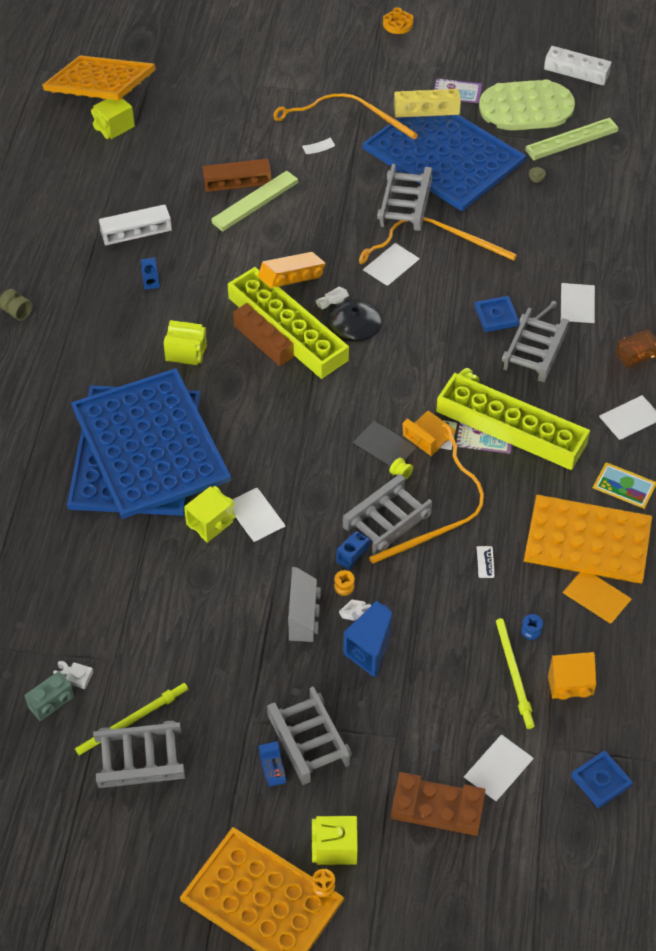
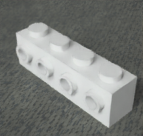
[544,46,612,85]
[99,205,172,245]

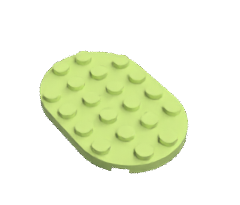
[479,79,575,130]

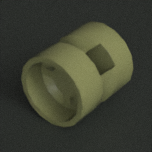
[0,289,33,321]

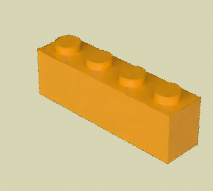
[258,252,326,288]

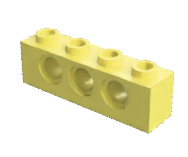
[394,89,461,118]

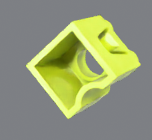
[91,98,135,139]
[164,320,207,365]
[184,486,236,543]
[312,816,357,865]

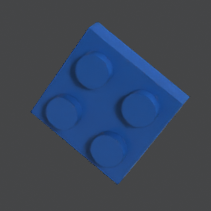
[474,296,519,332]
[571,750,633,809]

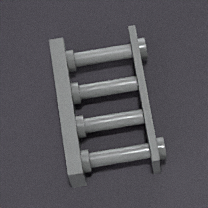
[377,164,433,231]
[502,308,569,382]
[343,474,432,555]
[267,686,352,785]
[93,721,185,788]

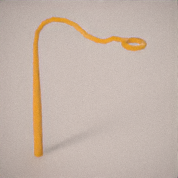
[274,93,418,139]
[359,217,517,264]
[369,423,484,564]

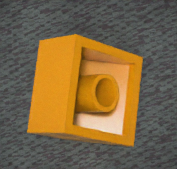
[548,652,596,700]

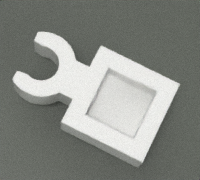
[315,287,349,309]
[339,600,371,621]
[53,661,93,689]

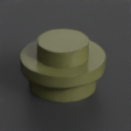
[529,167,546,182]

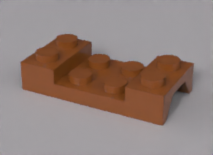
[391,772,486,836]

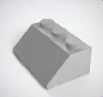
[288,567,321,642]

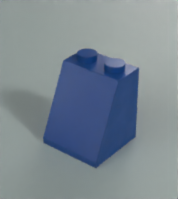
[343,601,392,678]

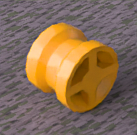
[334,570,355,596]
[312,869,335,898]

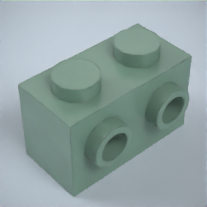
[25,671,74,721]

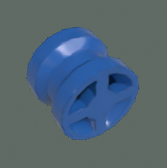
[521,614,543,640]

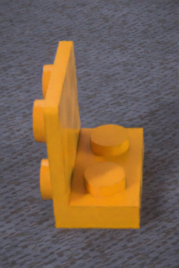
[402,411,455,456]

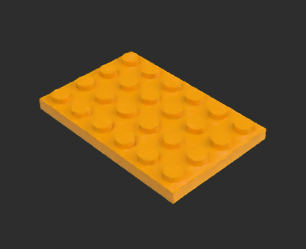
[42,55,156,101]
[524,494,652,584]
[180,827,344,951]

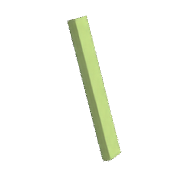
[525,118,618,161]
[212,171,298,231]

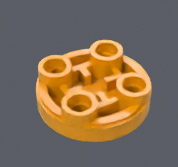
[383,7,413,34]

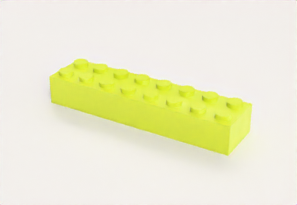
[228,267,349,379]
[436,373,590,470]

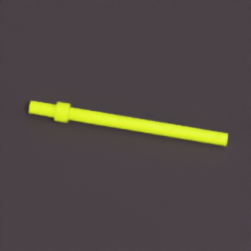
[496,619,535,729]
[75,683,188,756]

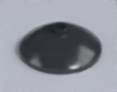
[329,299,382,342]

